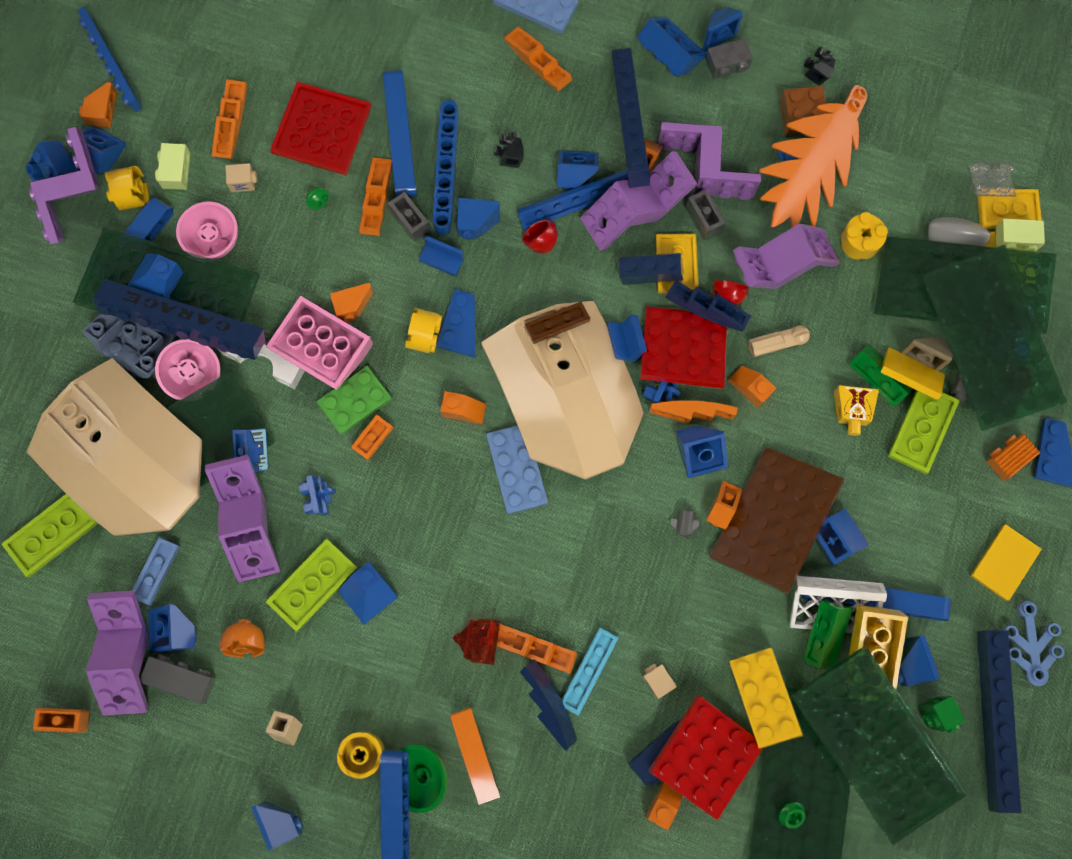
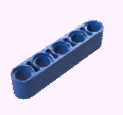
[95,198,173,284]
[380,750,410,859]

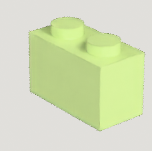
[155,143,191,190]
[995,219,1045,253]

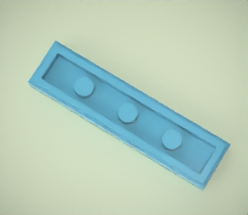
[562,628,619,716]

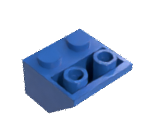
[25,141,79,182]
[815,509,869,567]

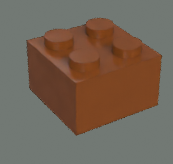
[779,86,828,137]

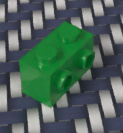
[919,696,965,733]

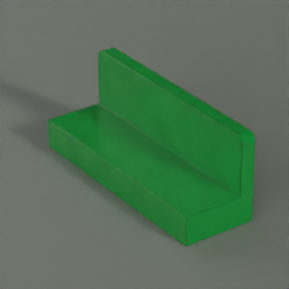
[848,344,913,407]
[802,599,853,669]

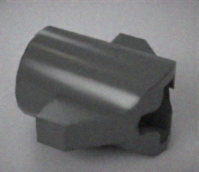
[671,510,701,538]

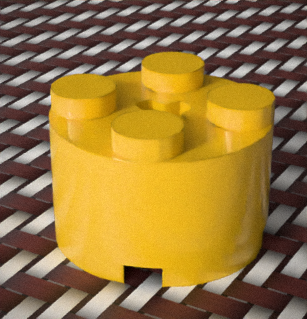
[105,165,149,210]
[841,212,888,260]
[405,308,442,354]
[337,732,385,779]

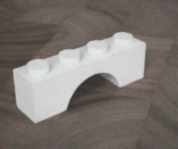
[218,342,305,389]

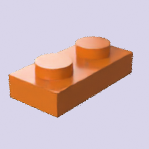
[351,414,394,461]

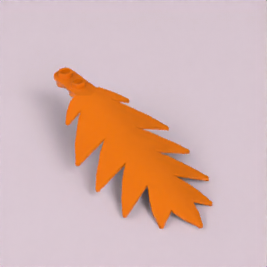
[759,85,867,228]

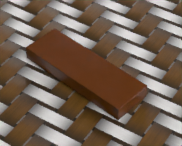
[524,302,590,344]

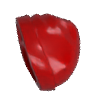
[522,220,558,254]
[713,280,749,306]

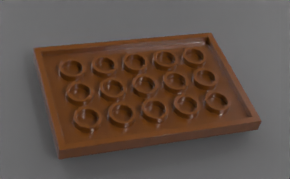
[710,447,844,594]

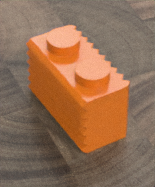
[986,434,1040,481]
[33,708,90,733]

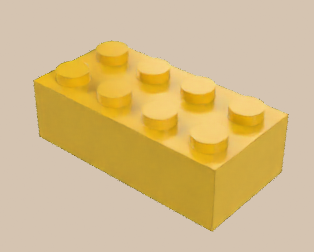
[843,605,908,703]
[729,648,803,749]

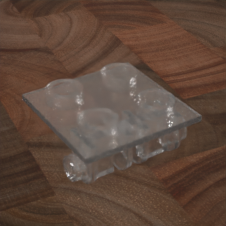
[968,161,1016,197]

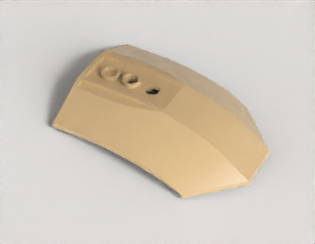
[481,301,644,480]
[27,358,202,536]

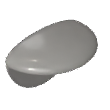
[928,217,990,258]

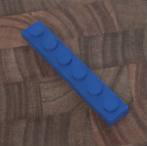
[77,7,142,112]
[517,170,628,230]

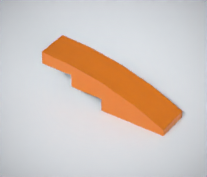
[504,26,572,92]
[212,79,248,159]
[359,157,392,236]
[649,401,738,424]
[486,622,578,674]
[450,707,500,804]

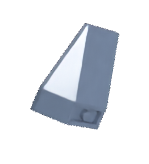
[82,298,176,378]

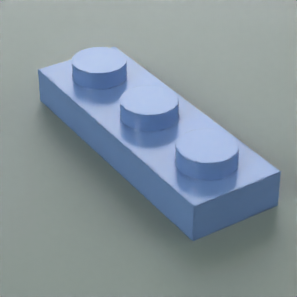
[132,537,180,606]

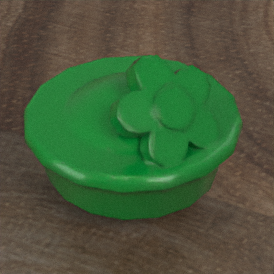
[306,187,329,210]
[779,802,805,828]

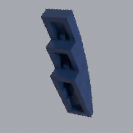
[665,280,751,332]
[520,659,577,751]

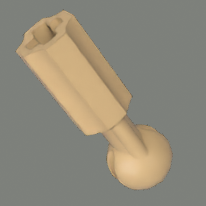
[748,325,810,358]

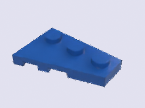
[436,289,476,359]
[1033,418,1072,488]

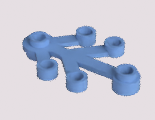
[1003,601,1065,686]

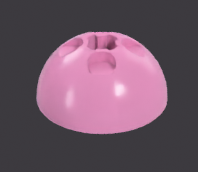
[176,202,238,261]
[155,339,220,401]

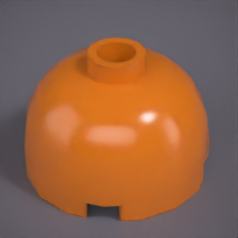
[219,620,265,658]

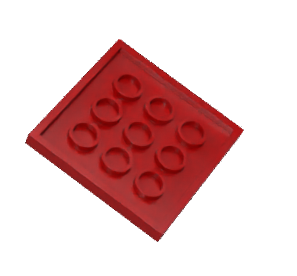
[270,82,372,176]
[640,306,727,389]
[648,695,763,821]

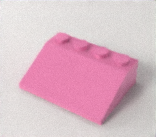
[266,296,373,390]

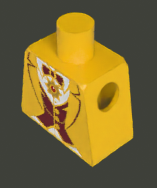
[834,385,879,436]

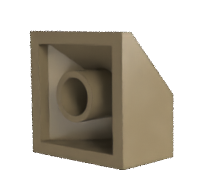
[900,337,953,371]

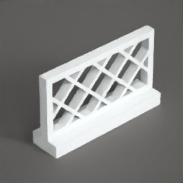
[789,576,887,633]

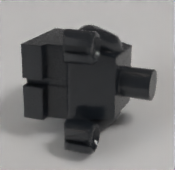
[804,47,835,86]
[494,132,524,168]

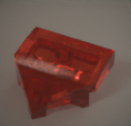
[453,619,500,665]

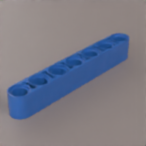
[383,70,417,197]
[433,100,459,236]
[801,576,951,621]

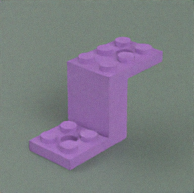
[657,122,761,200]
[29,127,101,244]
[580,151,697,251]
[733,224,840,289]
[205,455,280,583]
[86,591,149,715]

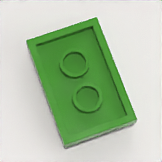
[317,366,392,436]

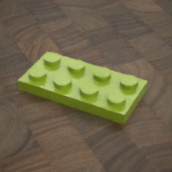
[887,390,960,475]
[2,494,99,578]
[266,539,358,632]

